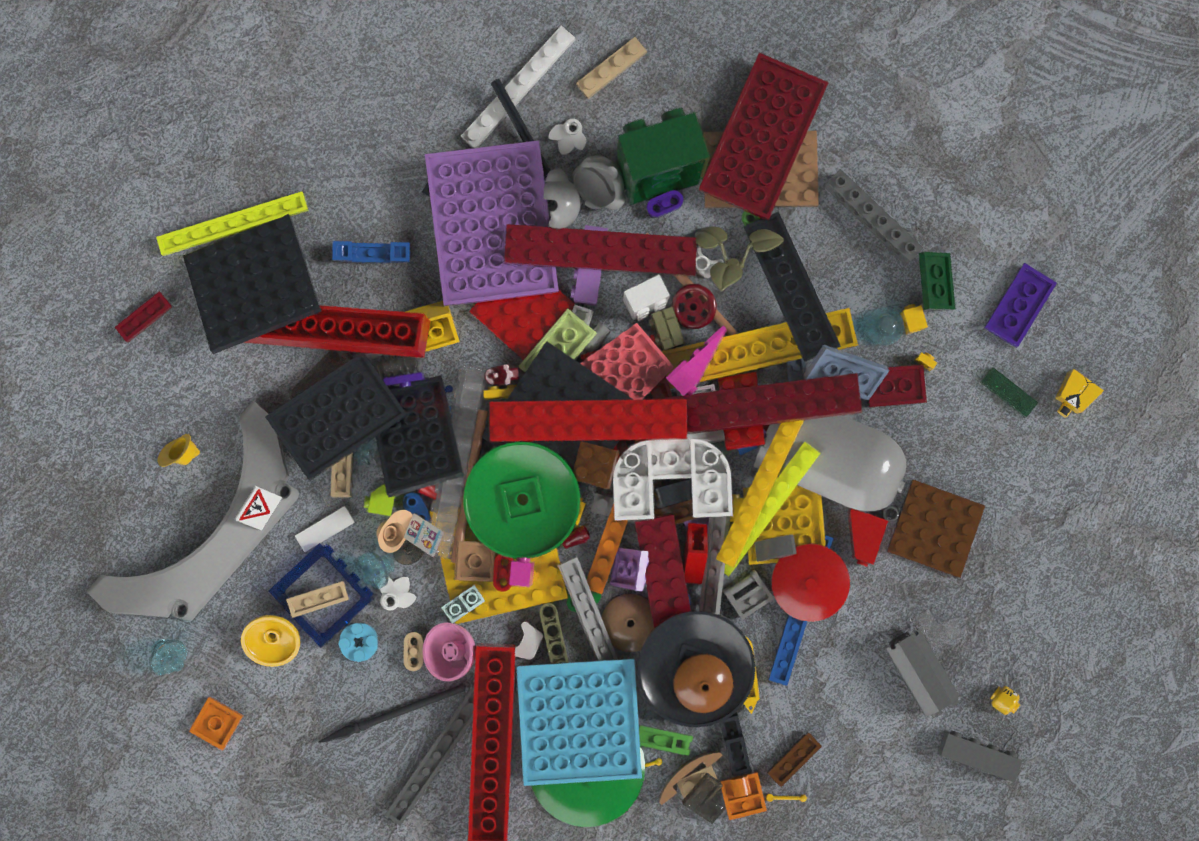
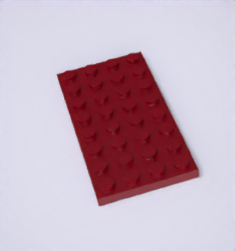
[698,52,829,221]

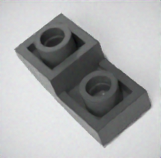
[754,535,796,562]

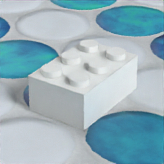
[623,275,670,321]

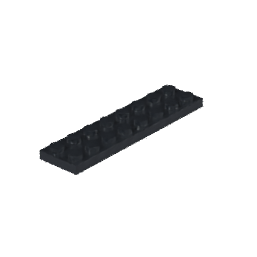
[743,211,840,362]

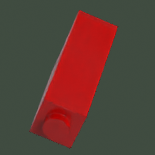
[847,508,888,567]
[683,523,708,584]

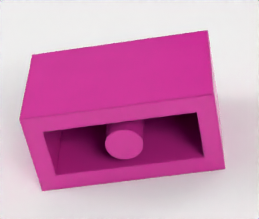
[509,557,534,587]

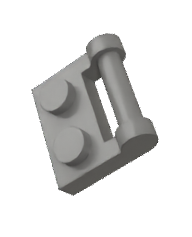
[722,569,774,620]

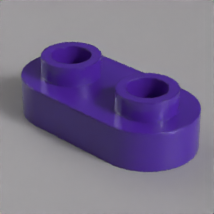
[647,190,683,218]

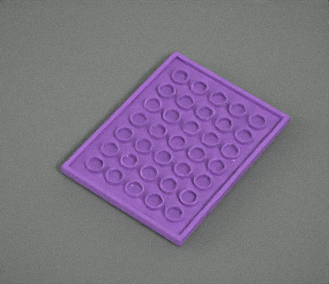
[425,141,559,306]

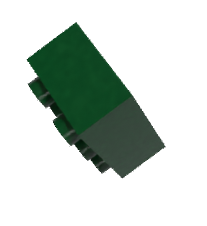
[616,108,710,206]

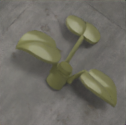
[695,226,784,291]

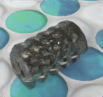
[377,355,419,379]

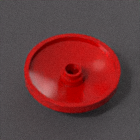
[772,543,850,622]

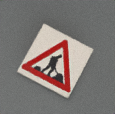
[235,486,282,530]

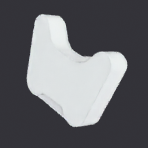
[696,245,723,279]
[515,622,543,660]

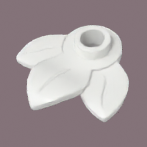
[548,119,586,155]
[380,576,417,611]

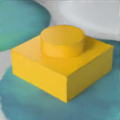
[914,352,937,371]

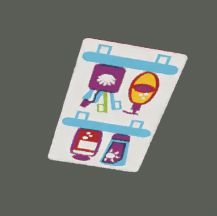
[404,513,444,557]

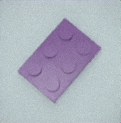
[610,548,649,591]

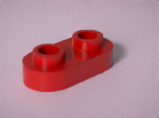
[493,554,514,592]

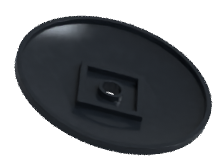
[637,611,755,727]

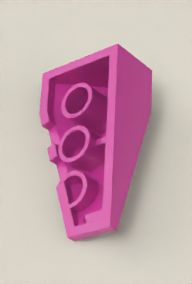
[666,325,727,396]

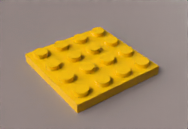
[743,485,826,565]

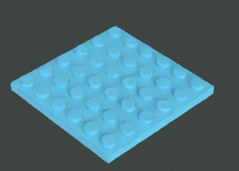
[517,658,642,786]

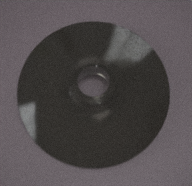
[393,540,425,565]

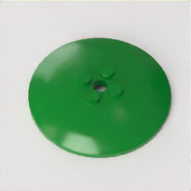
[463,442,581,559]
[531,746,645,827]

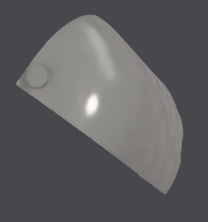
[754,415,906,511]

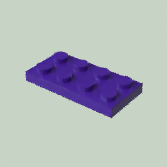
[984,263,1057,348]

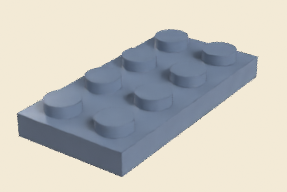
[804,345,889,400]

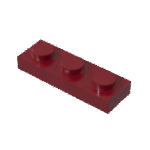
[114,291,173,343]

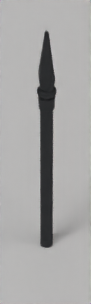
[318,684,465,743]

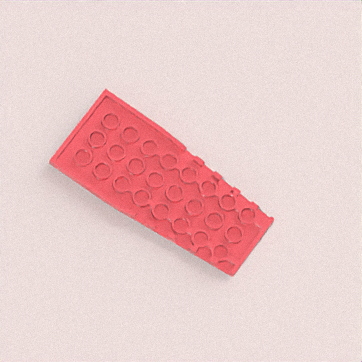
[580,323,674,400]

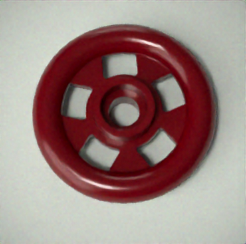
[672,284,717,329]

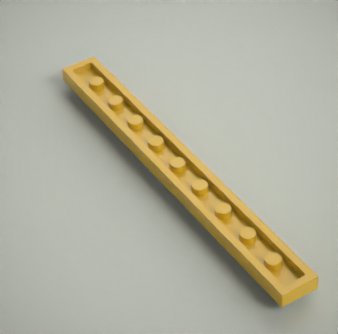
[716,420,804,568]

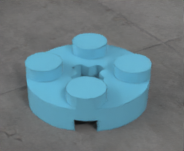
[339,623,378,662]

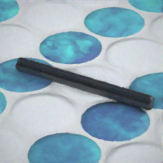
[491,79,551,181]

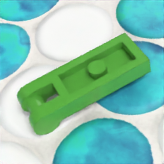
[639,725,693,756]

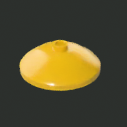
[241,615,300,667]

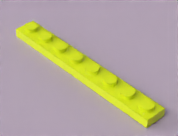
[156,191,309,256]
[724,441,821,577]

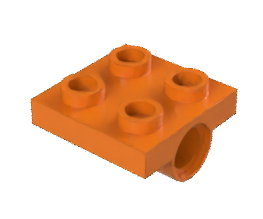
[719,772,767,820]

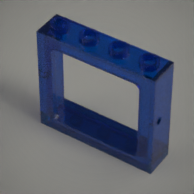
[268,543,375,648]

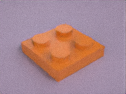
[189,697,244,751]

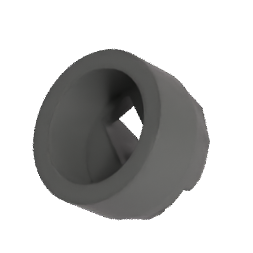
[883,506,899,522]

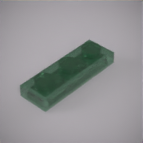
[980,367,1039,418]

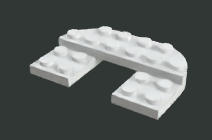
[613,439,733,520]

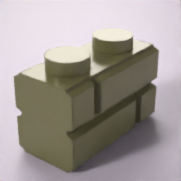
[648,307,685,351]

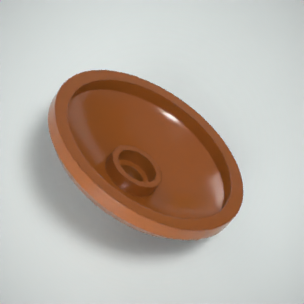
[674,654,733,713]

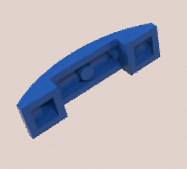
[332,241,410,263]

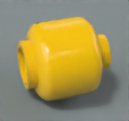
[990,686,1021,715]

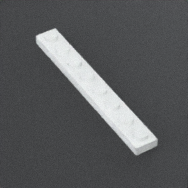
[461,26,575,148]

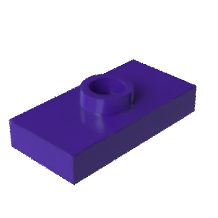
[384,372,425,388]

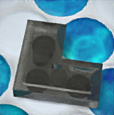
[682,772,725,824]

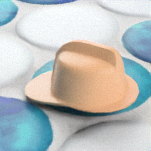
[376,510,413,553]

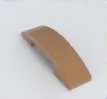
[659,750,723,805]

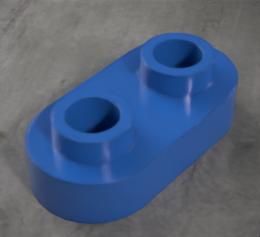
[403,492,432,523]

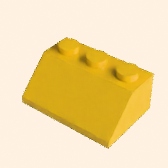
[404,301,460,358]

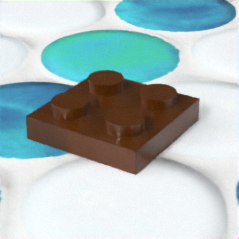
[573,441,619,489]

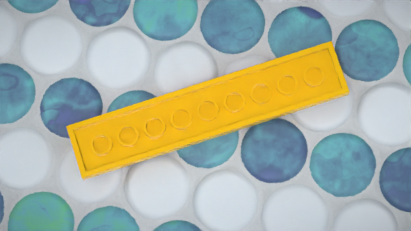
[662,308,858,389]

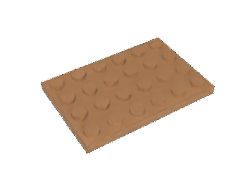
[703,131,819,208]

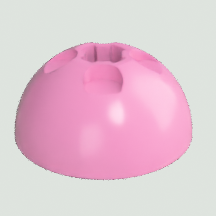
[423,623,476,681]

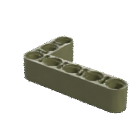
[540,603,569,664]

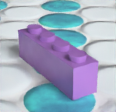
[571,225,608,306]

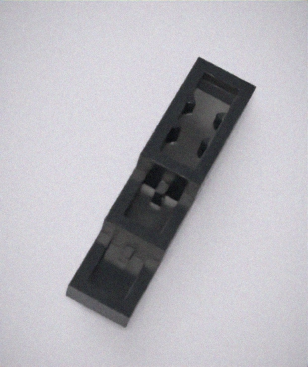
[719,711,751,776]

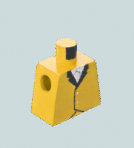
[1055,369,1104,418]

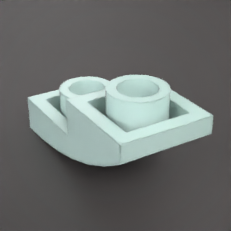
[441,585,485,623]

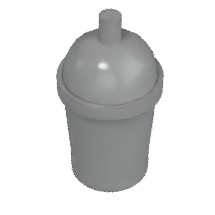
[581,322,611,355]

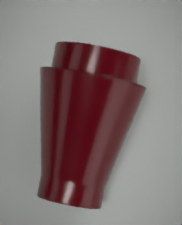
[562,525,591,549]

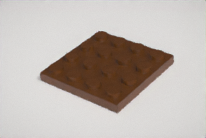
[887,479,985,578]

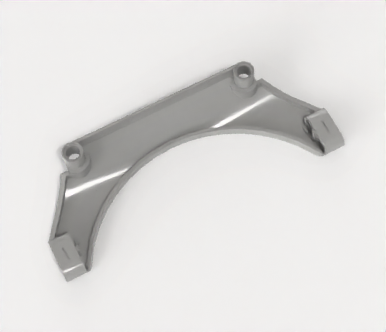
[87,400,299,621]

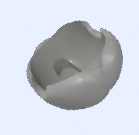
[571,156,625,210]
[543,169,580,229]

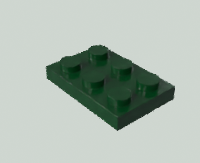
[919,252,956,311]

